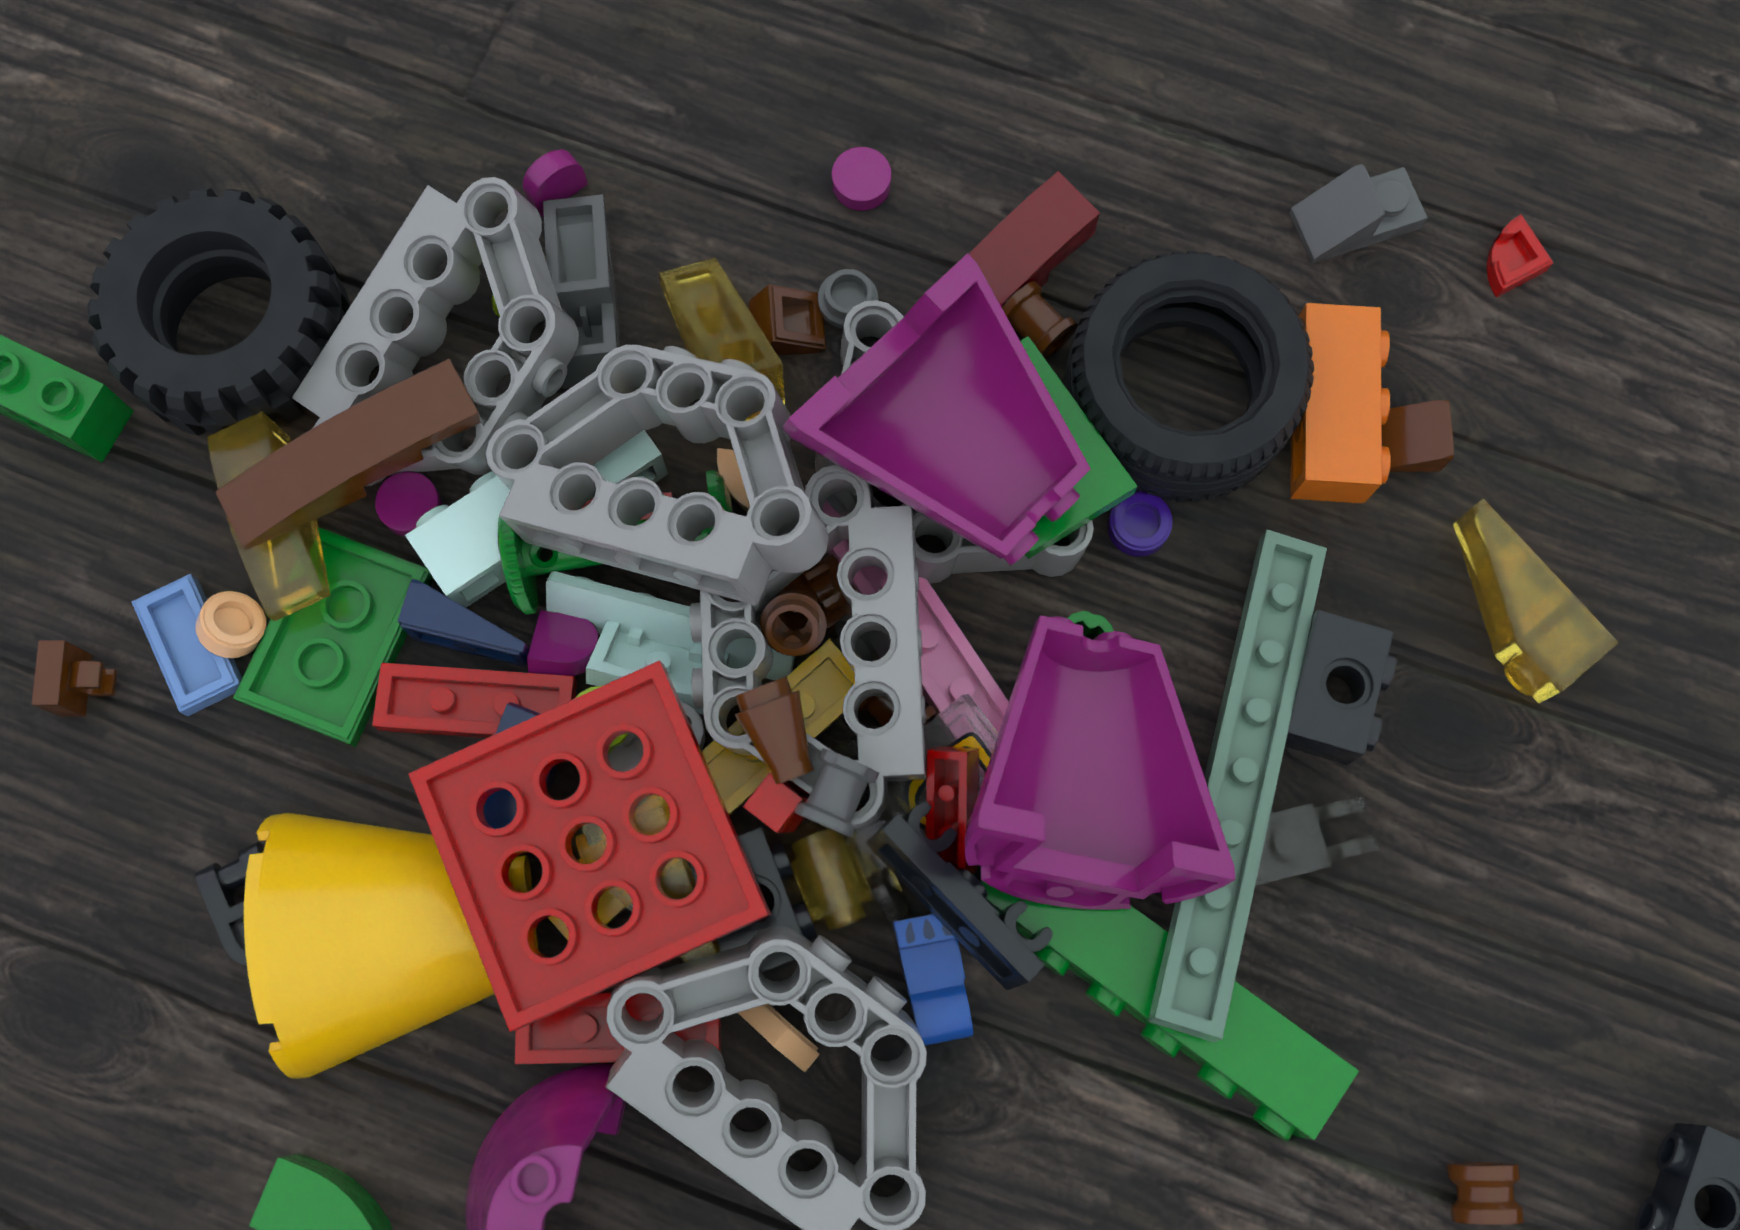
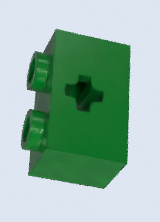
[0,335,134,463]

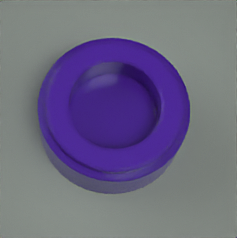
[1107,491,1173,557]

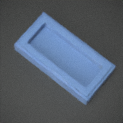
[132,574,242,716]

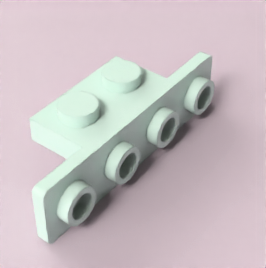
[546,571,795,715]

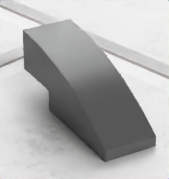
[543,194,621,389]

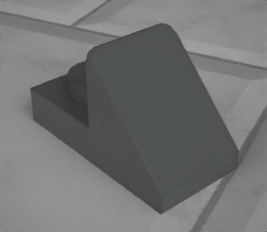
[1289,163,1428,264]

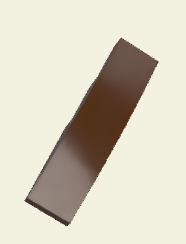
[215,359,481,551]

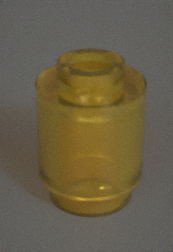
[790,829,874,931]

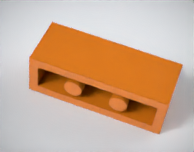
[1290,303,1391,504]

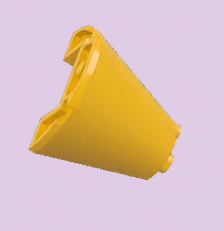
[244,813,538,1079]

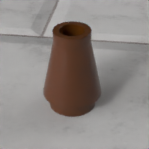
[760,584,827,656]
[735,676,815,784]

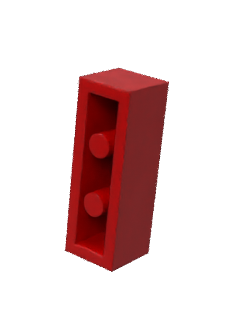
[926,746,979,874]
[743,772,810,833]

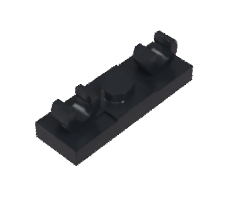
[865,801,1053,990]

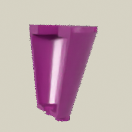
[782,253,1091,566]
[965,615,1236,910]
[465,1064,626,1230]

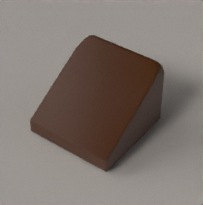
[749,284,826,357]
[1381,400,1454,472]

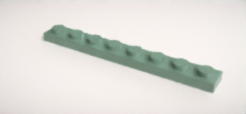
[1148,529,1327,1043]

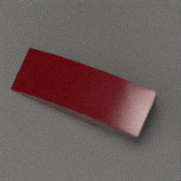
[969,171,1100,307]

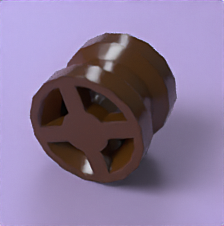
[1447,1162,1524,1225]

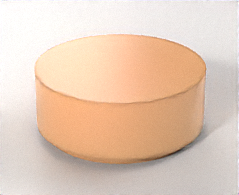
[195,591,266,658]

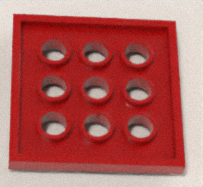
[409,660,771,1032]

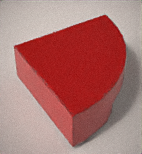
[1487,215,1554,297]

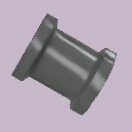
[794,748,880,838]

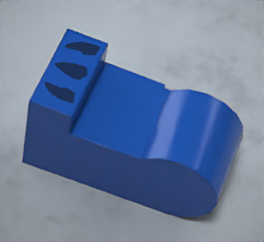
[892,914,973,1046]

